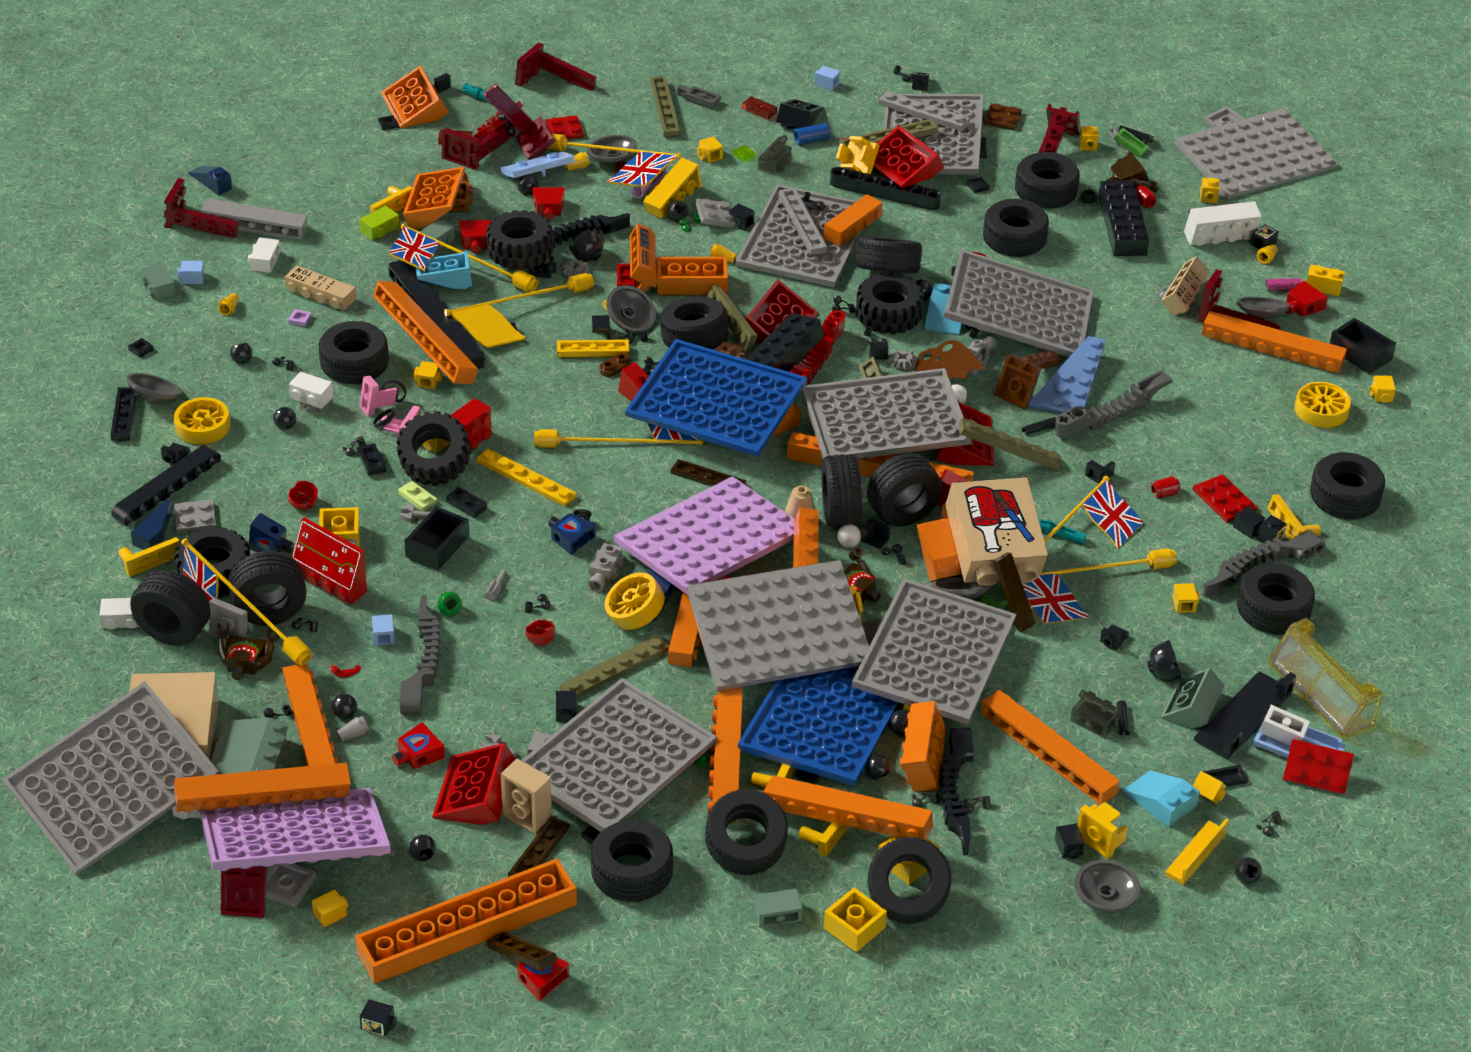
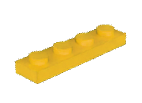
[557,340,629,357]

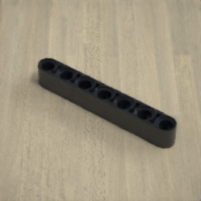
[830,167,941,210]
[111,445,221,526]

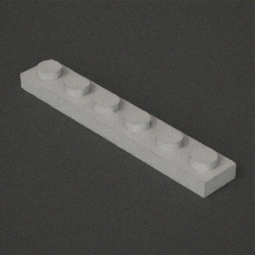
[878,91,970,131]
[779,188,827,255]

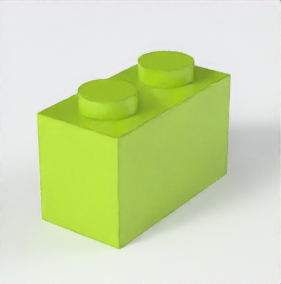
[359,206,399,241]

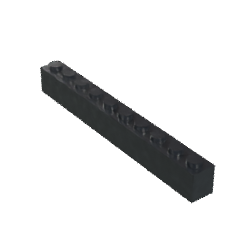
[388,260,486,369]

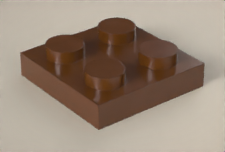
[984,103,1022,130]

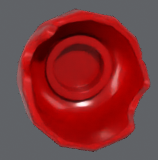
[288,481,318,511]
[525,619,556,646]

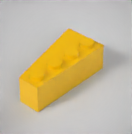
[643,158,702,219]

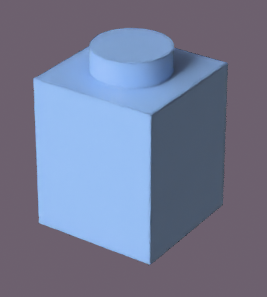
[814,65,840,90]
[178,261,204,284]
[372,614,395,646]

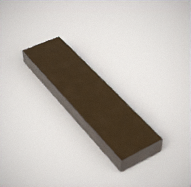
[670,459,747,486]
[993,552,1036,632]
[508,816,570,877]
[486,932,558,970]

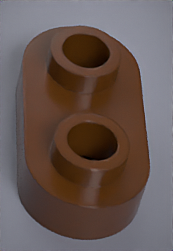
[599,353,631,377]

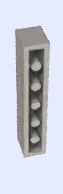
[201,198,307,239]

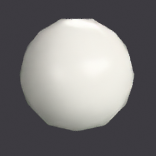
[951,384,967,404]
[837,524,861,548]

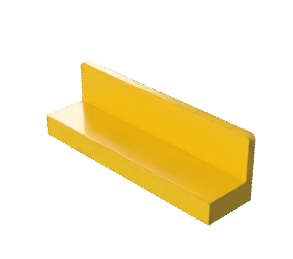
[1165,818,1229,885]

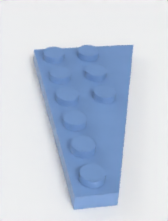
[1028,336,1106,414]

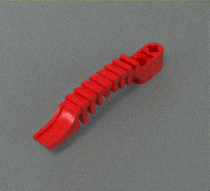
[790,310,846,386]

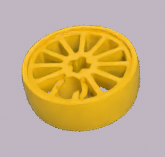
[1295,382,1351,428]
[174,397,231,445]
[605,573,665,630]

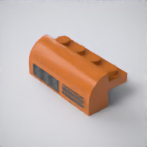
[630,223,657,292]

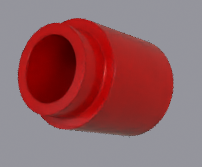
[1135,185,1157,208]
[1151,476,1180,498]

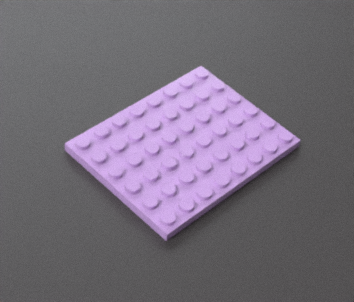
[614,476,795,595]
[199,788,390,871]

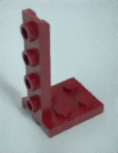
[515,42,597,91]
[483,83,556,160]
[1038,104,1081,153]
[442,121,516,170]
[164,178,238,238]
[1198,269,1280,330]
[220,865,267,918]

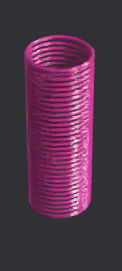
[1265,278,1302,292]

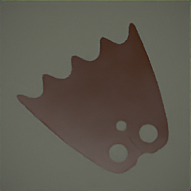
[914,340,984,380]

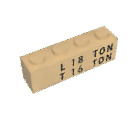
[1161,256,1210,315]
[285,266,356,311]

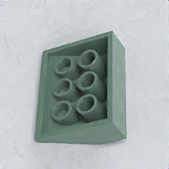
[211,718,289,774]

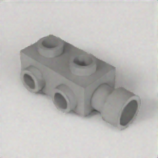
[968,336,997,375]
[588,543,624,592]

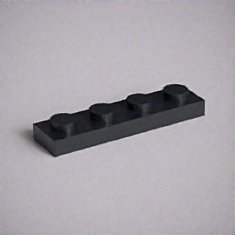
[110,387,137,441]

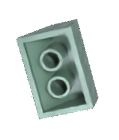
[1160,668,1224,729]

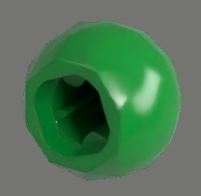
[437,591,462,616]

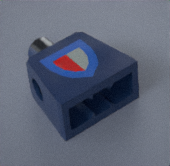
[248,513,295,553]
[548,513,596,555]

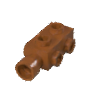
[452,172,473,212]

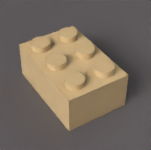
[501,759,552,834]

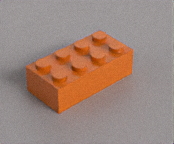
[657,257,728,295]
[900,701,947,792]

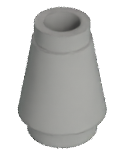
[337,716,369,742]

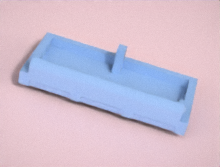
[501,151,575,179]
[1253,726,1346,758]

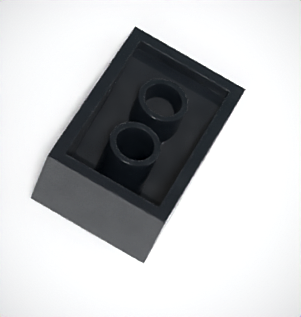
[776,98,823,129]

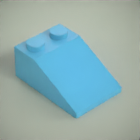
[416,252,473,289]
[924,283,962,335]
[1122,770,1200,827]

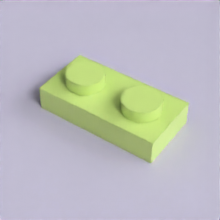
[398,481,437,511]

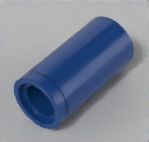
[794,123,830,145]

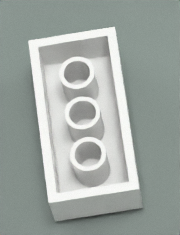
[1184,201,1261,246]

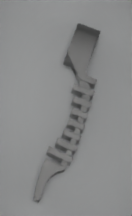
[1055,371,1173,438]
[1202,531,1326,597]
[400,595,440,714]

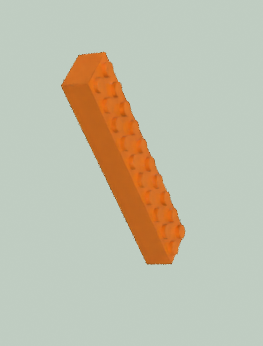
[355,858,577,984]

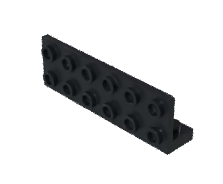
[1194,671,1297,760]

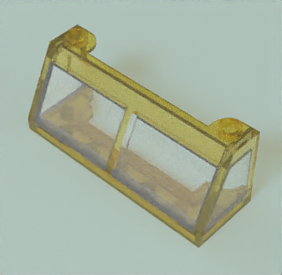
[1268,618,1383,740]

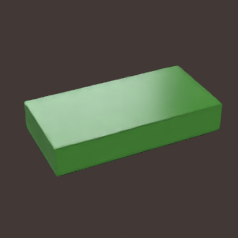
[1114,128,1149,157]

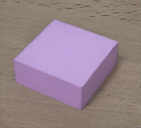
[288,309,312,327]

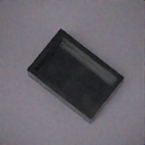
[1329,318,1396,374]
[404,506,470,571]

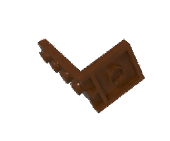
[994,350,1063,409]

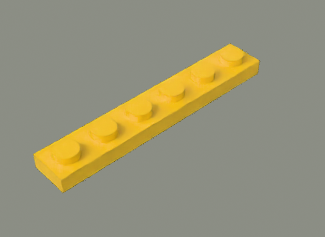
[476,448,577,507]

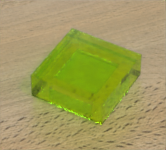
[732,145,755,162]

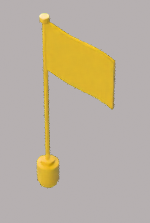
[444,273,594,348]

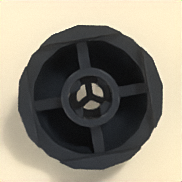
[569,228,604,262]
[1147,640,1182,681]

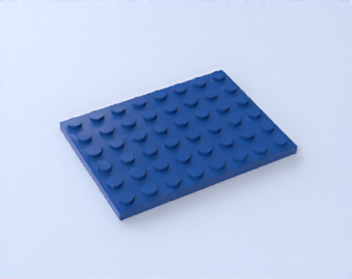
[625,339,807,457]
[737,666,900,787]

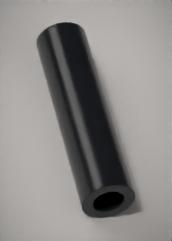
[1022,417,1056,435]
[1116,700,1130,736]

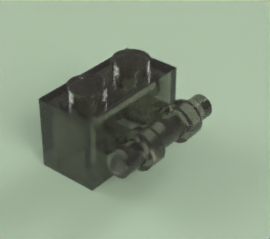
[758,135,793,176]
[1070,689,1120,739]

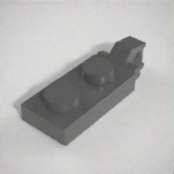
[677,84,721,109]

